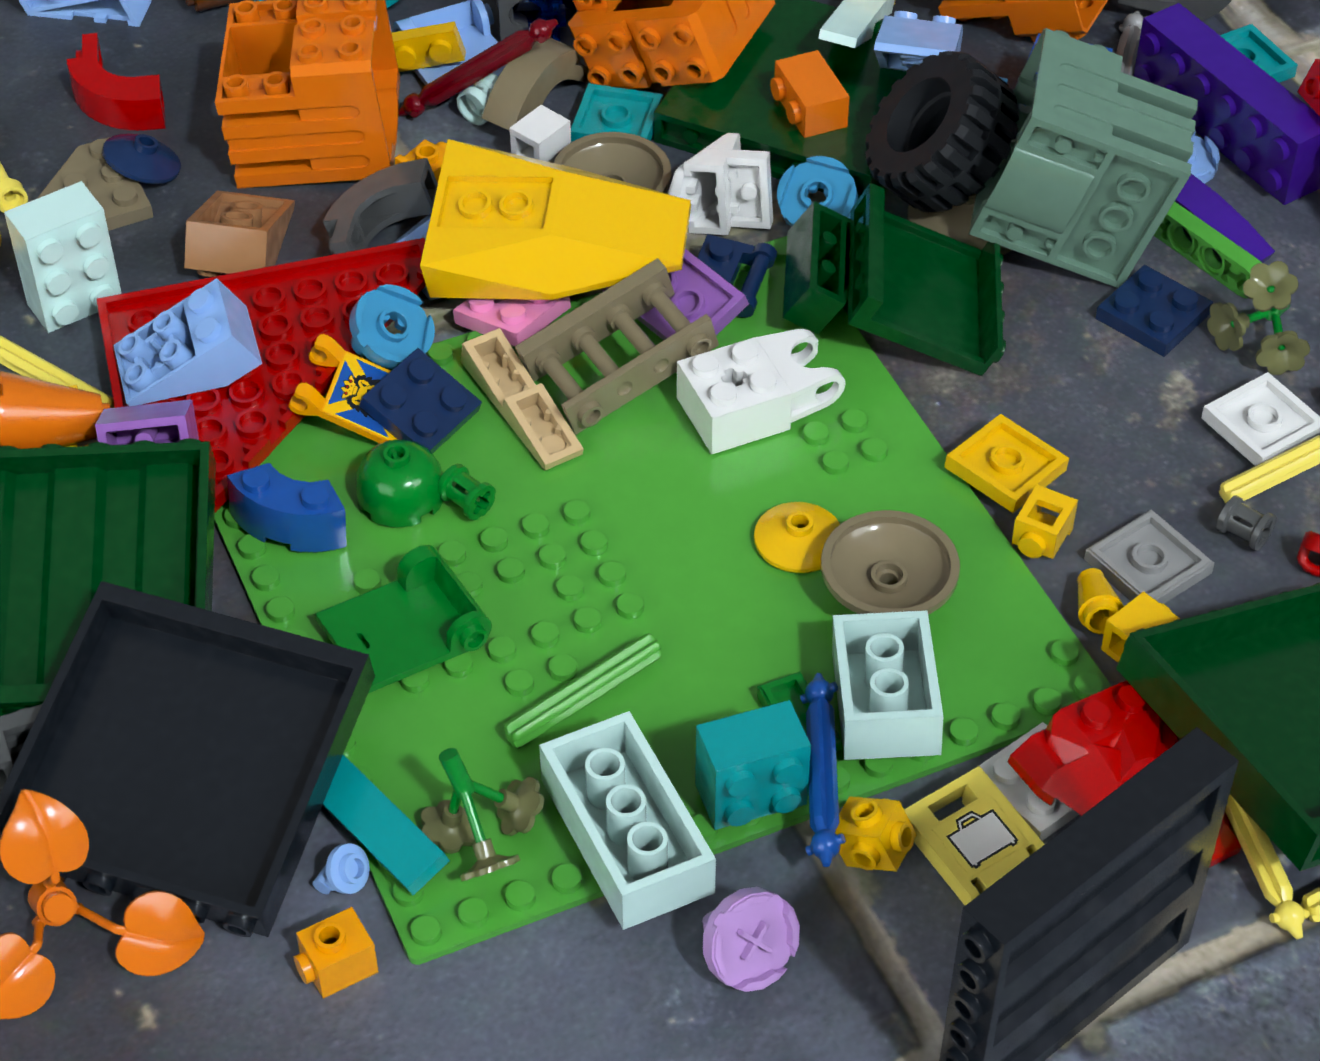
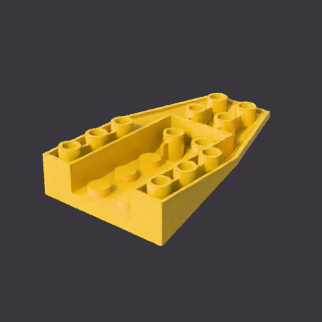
[420,139,691,300]

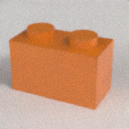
[770,50,850,138]

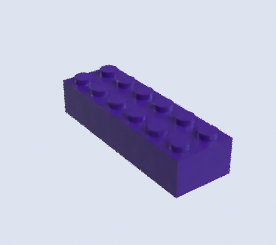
[1133,3,1320,205]

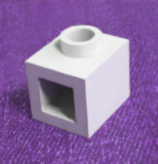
[510,105,571,163]

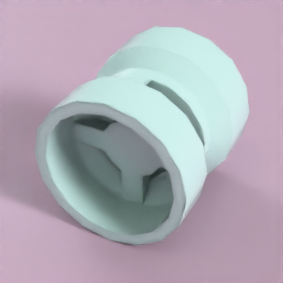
[457,73,498,125]

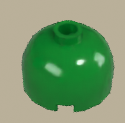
[356,439,444,528]

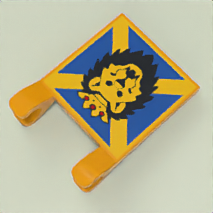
[289,334,398,444]

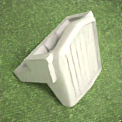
[668,133,773,235]

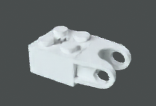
[677,329,846,454]

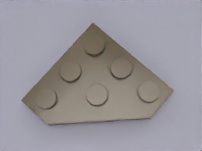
[37,137,153,231]

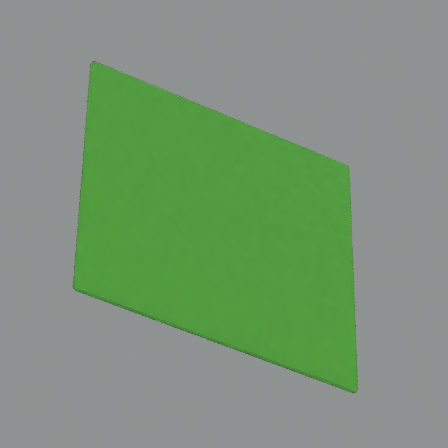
[214,236,1111,965]

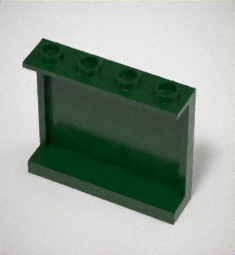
[848,183,1006,376]

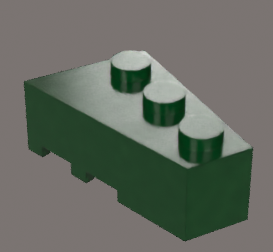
[782,201,850,334]

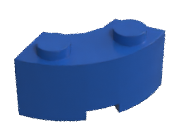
[227,463,347,552]

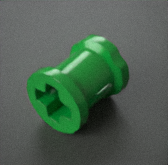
[438,464,496,520]

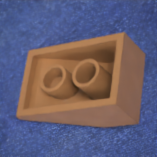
[184,190,295,277]

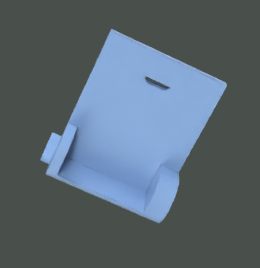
[393,0,507,94]

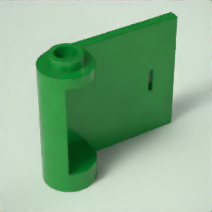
[315,545,492,693]

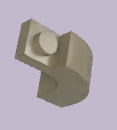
[481,38,589,131]

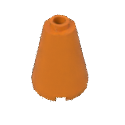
[0,371,110,449]

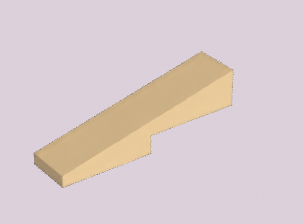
[461,328,584,471]

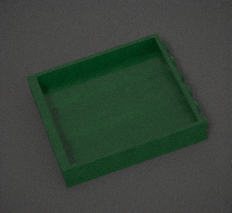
[0,438,216,716]

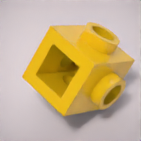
[835,796,917,872]

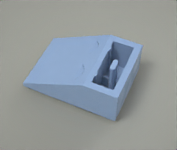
[113,278,262,406]

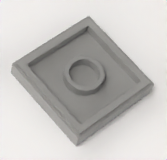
[1084,509,1215,604]

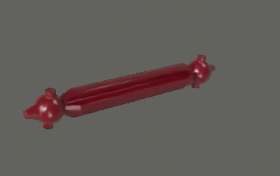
[399,18,558,117]

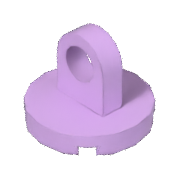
[702,887,800,992]

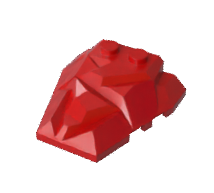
[1007,680,1242,868]

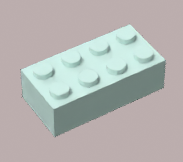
[539,711,716,930]

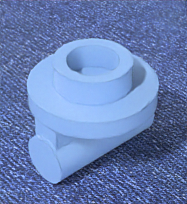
[312,843,370,894]

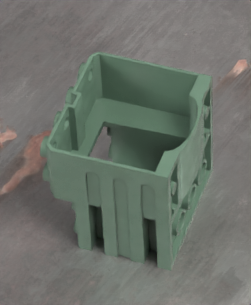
[969,28,1198,288]

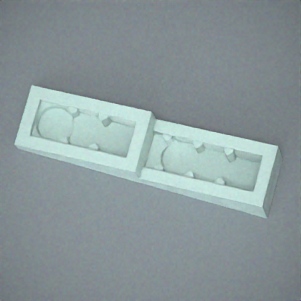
[818,0,895,48]

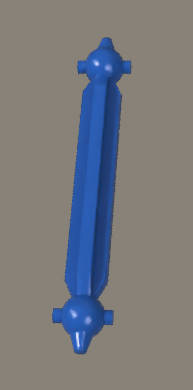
[800,673,846,867]

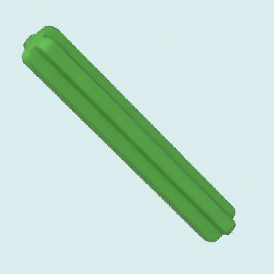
[504,634,662,748]

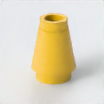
[1077,568,1124,634]

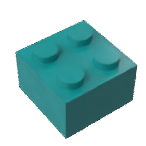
[695,700,811,830]

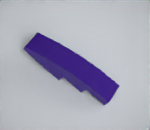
[1175,174,1275,263]

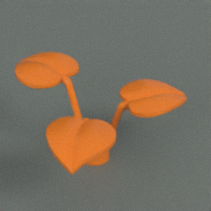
[0,789,205,1019]

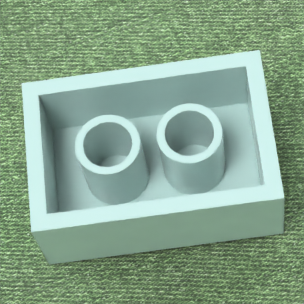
[4,181,122,333]
[832,610,943,760]

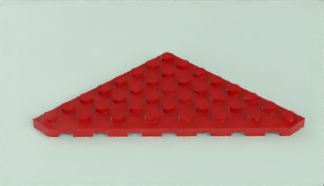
[97,238,426,513]

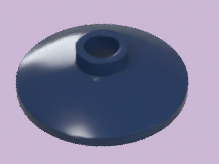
[102,134,181,184]

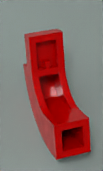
[67,33,166,131]

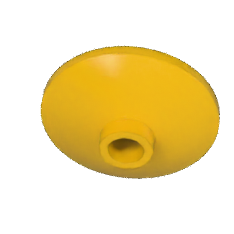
[754,502,840,573]

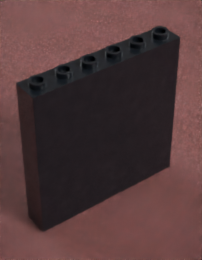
[0,581,375,937]

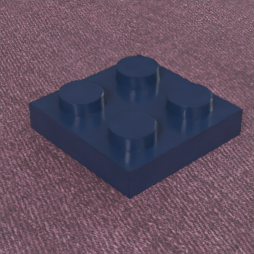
[1095,265,1213,357]
[359,348,482,453]

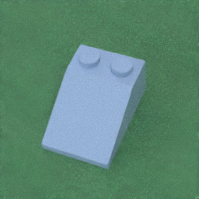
[874,11,963,71]

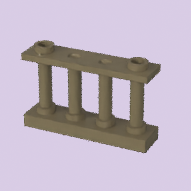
[515,258,719,435]

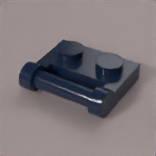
[697,234,777,318]

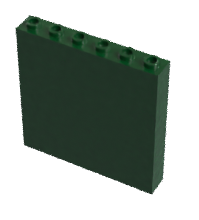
[654,0,907,199]
[1116,582,1320,871]

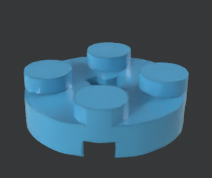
[777,156,858,227]
[349,284,435,369]

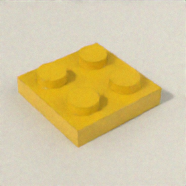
[944,414,1069,513]

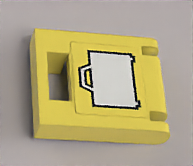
[904,766,1045,906]

